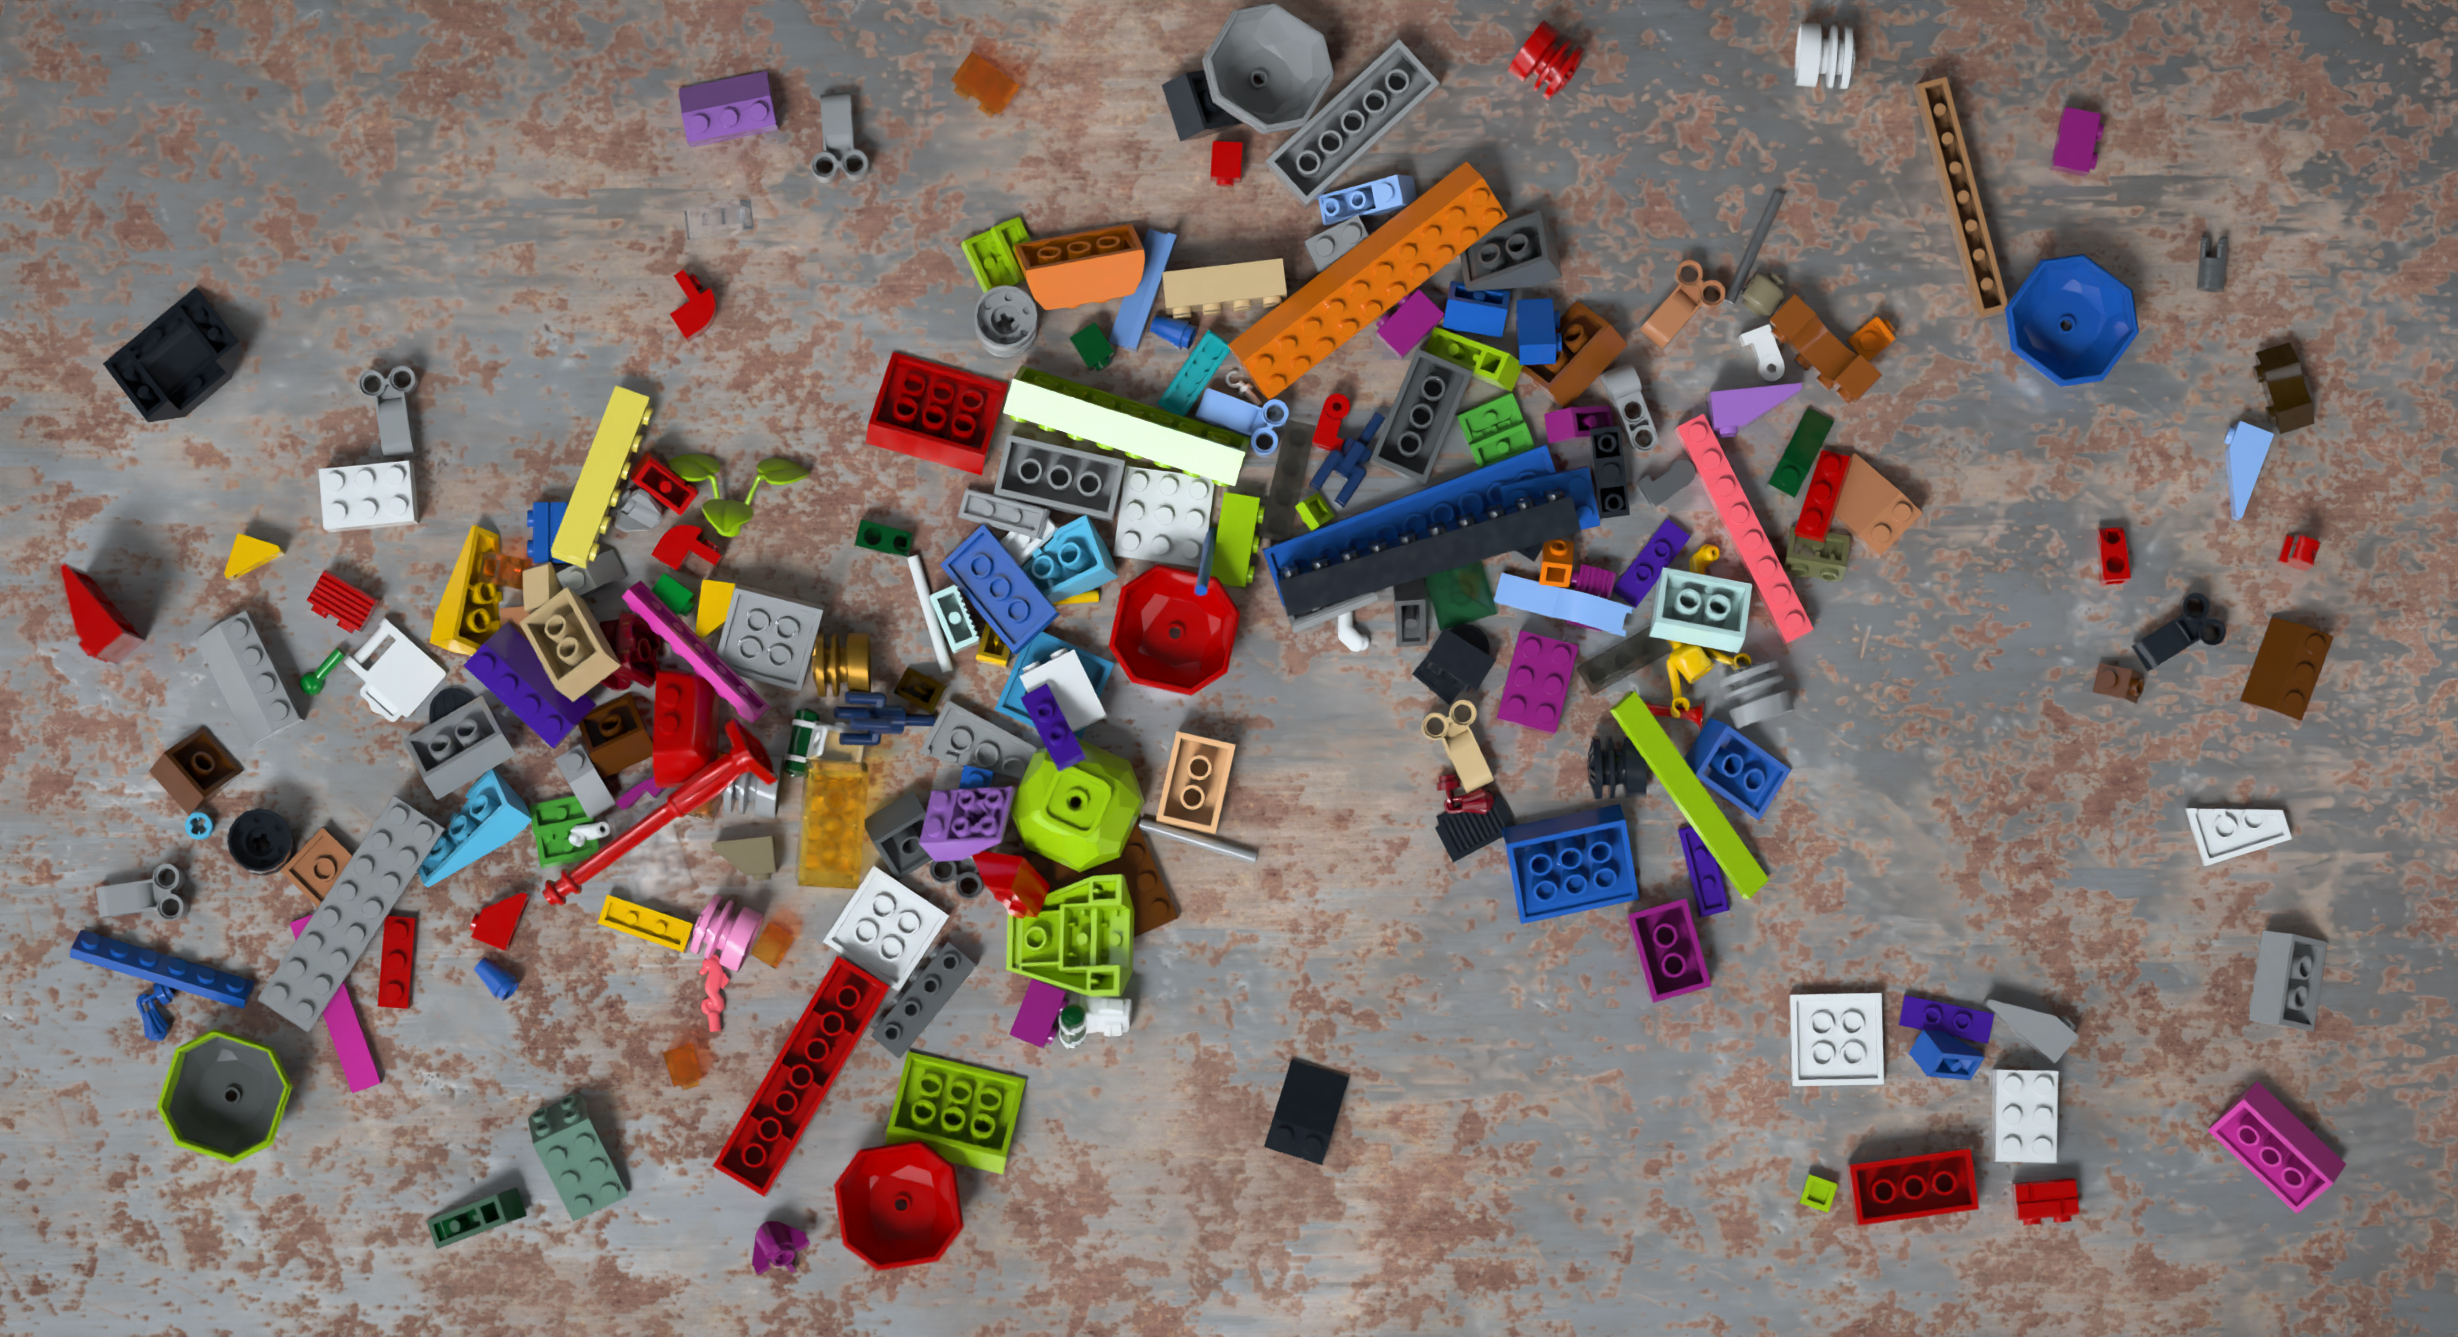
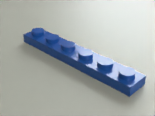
[70,930,255,1009]

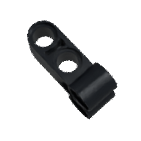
[2131,593,2226,672]

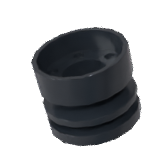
[1587,735,1647,799]
[227,808,296,876]

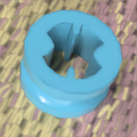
[185,812,214,840]

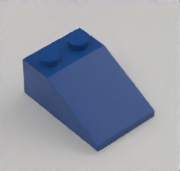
[1684,717,1791,821]

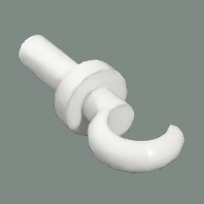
[1226,370,1263,407]

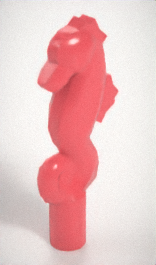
[699,954,730,1032]

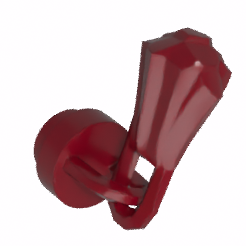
[1436,774,1494,815]

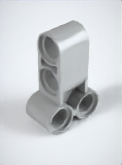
[811,93,870,183]
[1600,363,1658,452]
[358,366,419,458]
[96,864,189,921]

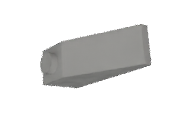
[1982,999,2079,1064]

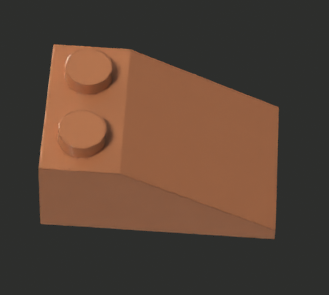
[1834,453,1923,559]

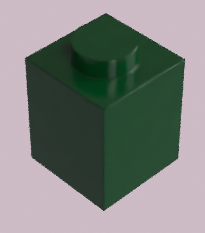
[1069,322,1115,372]

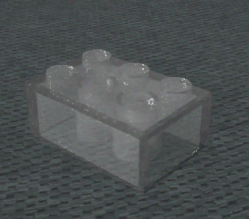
[606,797,695,904]

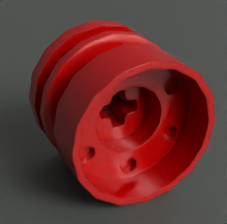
[1507,20,1586,101]

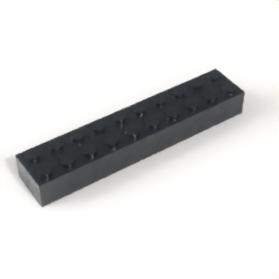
[1276,487,1581,616]

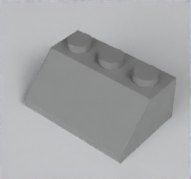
[403,695,516,800]
[2249,930,2328,1032]

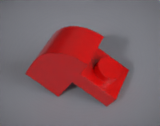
[670,269,717,343]
[651,525,724,572]

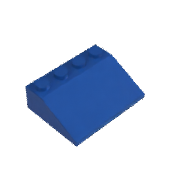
[1501,804,1639,924]

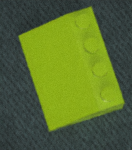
[885,1051,1026,1174]

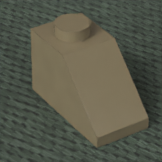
[711,836,778,881]

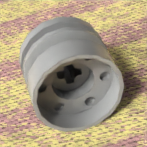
[974,285,1038,358]
[1718,660,1795,730]
[722,754,784,819]

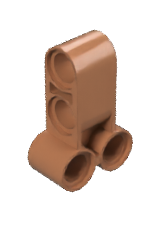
[1640,260,1726,349]

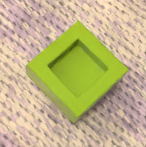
[1295,492,1335,531]
[1799,1174,1838,1213]

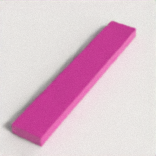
[289,914,382,1094]

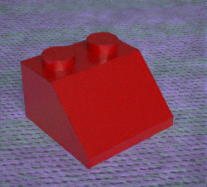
[972,851,1050,919]

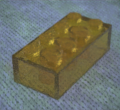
[795,759,869,889]

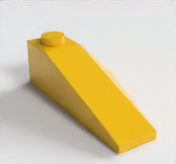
[429,525,502,655]

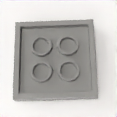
[716,583,824,691]

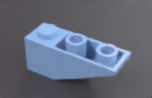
[1318,175,1417,226]

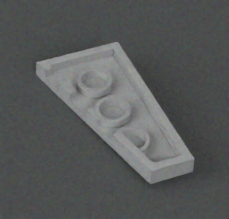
[919,700,1040,780]

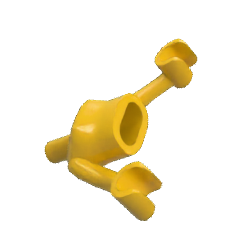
[1666,640,1751,718]

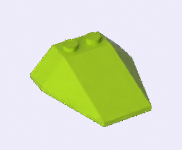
[1006,874,1134,997]

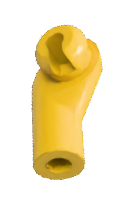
[1689,544,1720,575]

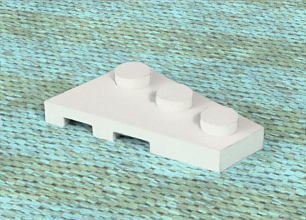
[2185,808,2292,866]

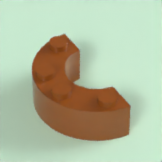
[1769,294,1882,404]

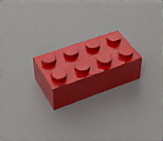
[1846,1148,1979,1226]

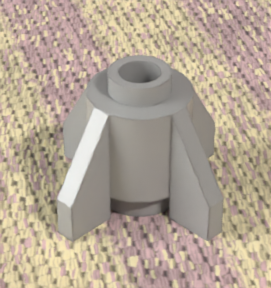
[609,476,664,532]

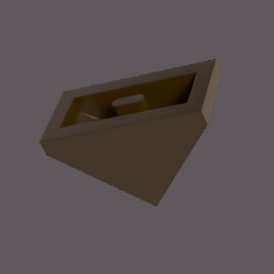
[893,667,949,715]

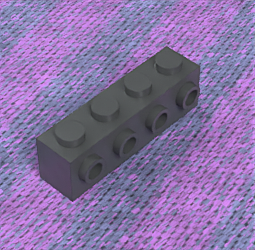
[870,942,977,1059]

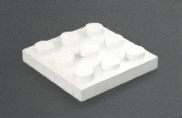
[1113,466,1215,568]
[823,865,950,992]
[1789,993,1884,1086]

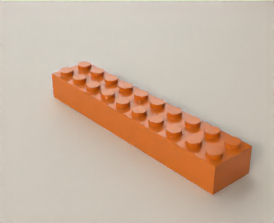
[1227,161,1508,400]

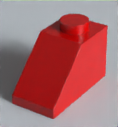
[469,892,531,951]

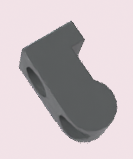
[1636,459,1695,509]

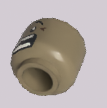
[1741,272,1786,318]

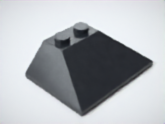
[103,287,242,422]

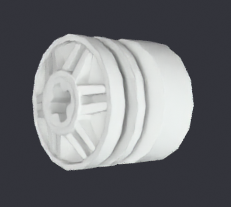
[1795,22,1856,89]

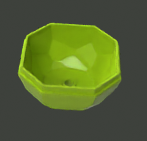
[1010,737,1145,872]

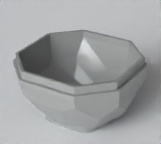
[1202,3,1335,134]

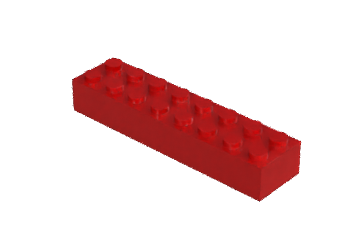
[713,956,892,1197]

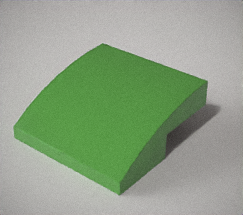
[1456,391,1535,468]
[529,796,600,869]

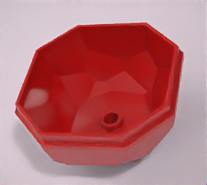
[1108,564,1240,696]
[834,1140,964,1271]

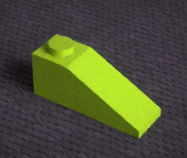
[1424,327,1523,392]

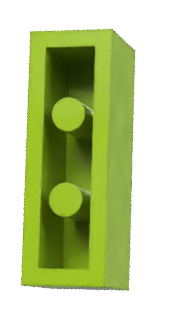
[1210,492,1265,590]

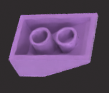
[1706,383,1802,438]

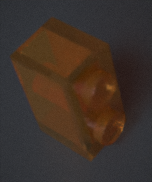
[951,51,1022,120]

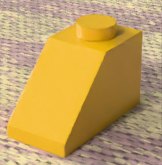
[695,579,735,641]

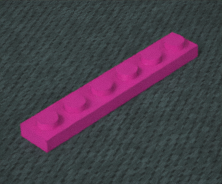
[622,580,770,724]

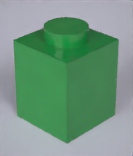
[651,573,696,618]

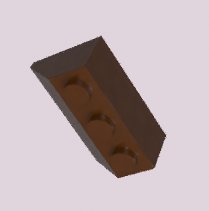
[2239,617,2334,723]

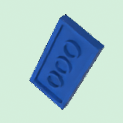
[940,524,1061,654]

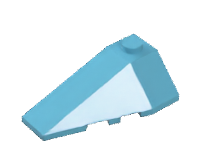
[1022,515,1119,603]
[418,768,533,888]

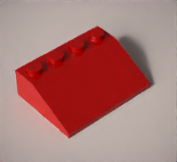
[866,352,1008,476]
[60,563,145,665]

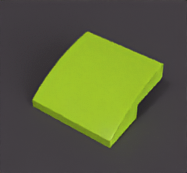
[961,217,1031,294]

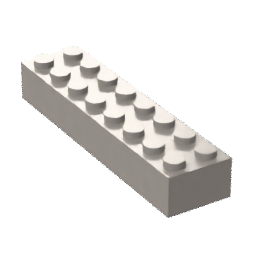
[257,795,446,1033]

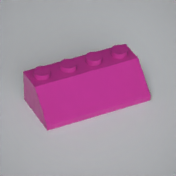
[2208,1081,2346,1214]

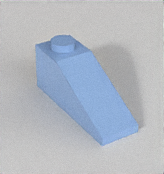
[2223,421,2274,521]

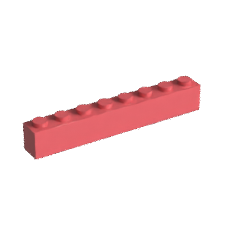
[1674,414,1814,645]

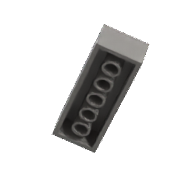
[1265,39,1440,209]

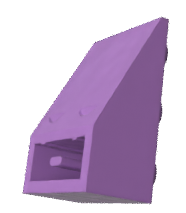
[919,787,1014,862]

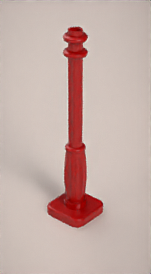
[542,718,779,906]

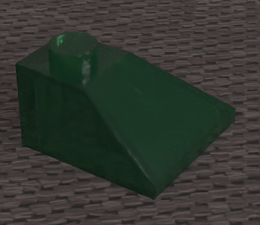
[1423,561,1498,631]

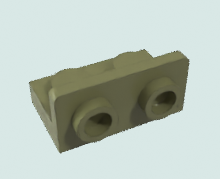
[1783,527,1850,582]

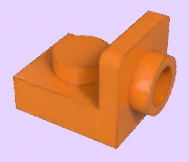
[1846,316,1896,362]

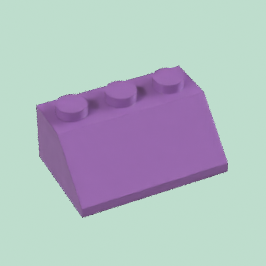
[678,71,779,148]

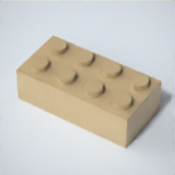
[1162,258,1287,319]

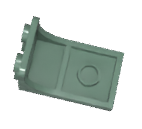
[528,1093,628,1221]

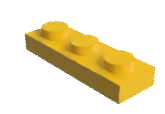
[597,895,694,953]

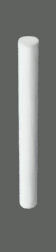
[907,555,953,674]

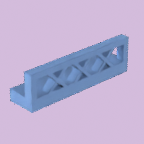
[1108,228,1177,353]

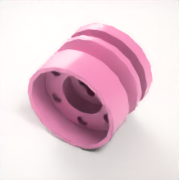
[690,894,764,972]

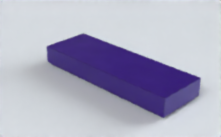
[1678,826,1730,918]

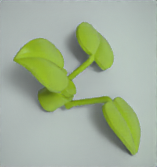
[667,454,810,537]

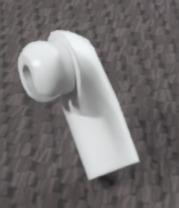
[1338,611,1369,652]
[569,821,610,847]

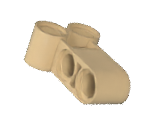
[1421,700,1494,793]

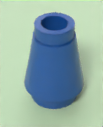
[1150,315,1197,350]
[474,957,519,1001]

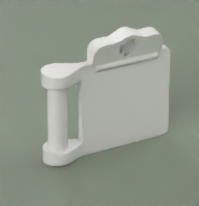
[344,618,446,722]

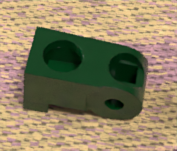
[854,519,914,558]

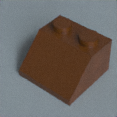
[578,693,653,779]
[149,727,243,816]

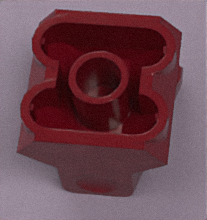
[599,613,661,692]

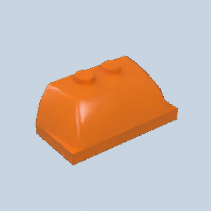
[1014,223,1145,310]

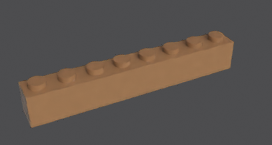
[1914,76,2008,321]

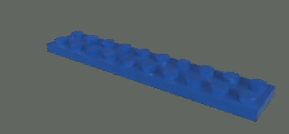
[1262,444,1556,607]

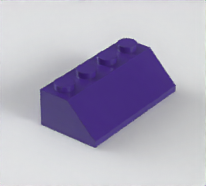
[463,622,597,749]

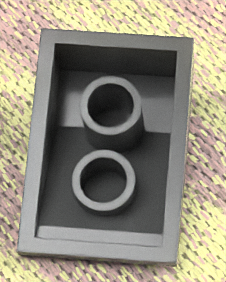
[1460,210,1562,291]

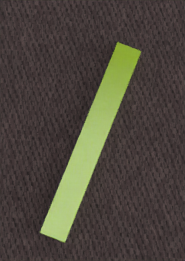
[1610,691,1769,899]

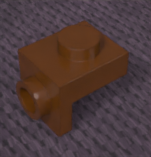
[2093,663,2144,704]

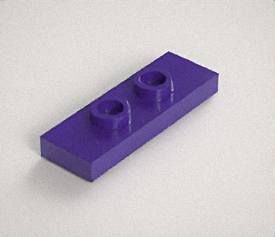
[1612,519,1691,609]
[1020,684,1086,772]
[1898,995,1994,1044]

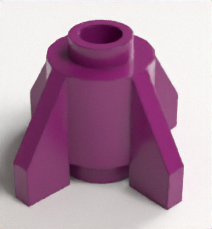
[752,1221,811,1276]

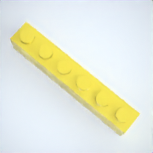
[551,385,654,569]

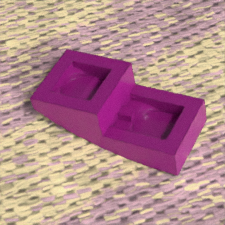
[615,777,667,812]

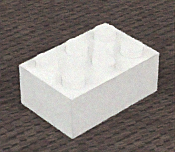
[318,461,419,532]
[1991,1070,2058,1163]

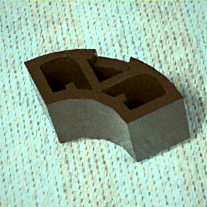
[2252,342,2315,434]

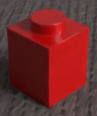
[1210,141,1243,187]

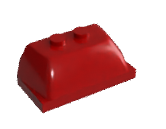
[653,668,721,788]

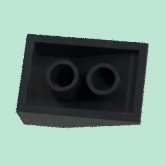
[1264,1060,1349,1165]

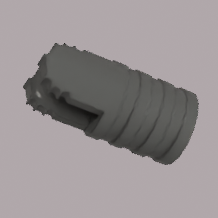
[2197,236,2228,292]

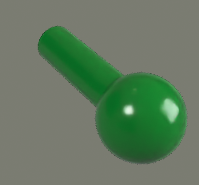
[300,647,346,696]

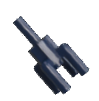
[1309,412,1386,508]
[834,691,935,746]

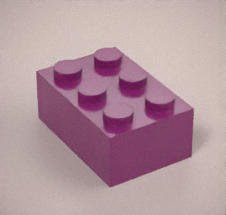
[1496,630,1579,736]
[1626,898,1711,1003]

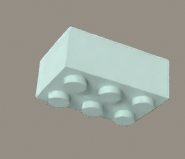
[1650,567,1752,653]

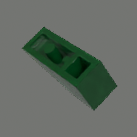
[1765,407,1834,501]
[427,1187,527,1249]

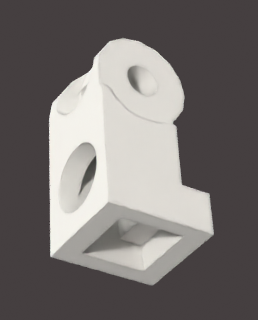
[1739,324,1785,383]

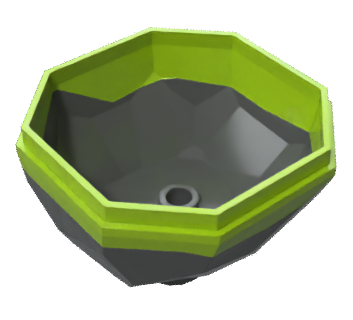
[156,1028,293,1164]

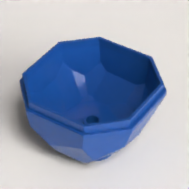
[2005,254,2139,387]

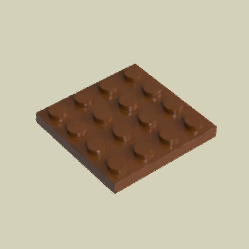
[1019,822,1178,938]

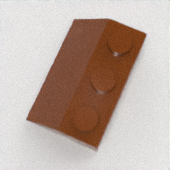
[1521,301,1628,409]

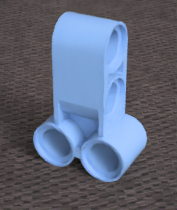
[1195,388,1289,457]

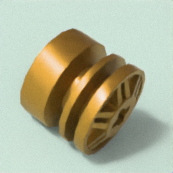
[812,633,871,697]

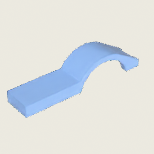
[1494,573,1634,637]

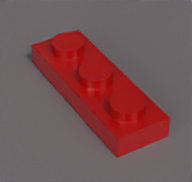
[1794,450,1852,543]
[377,916,417,1009]

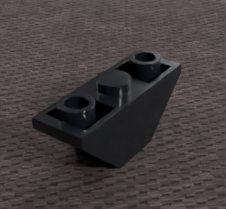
[1590,425,1630,519]

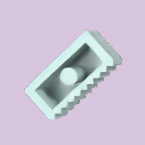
[929,585,981,654]

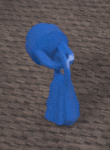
[136,983,176,1042]

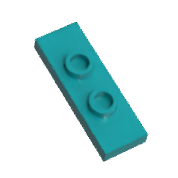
[1157,329,1231,416]

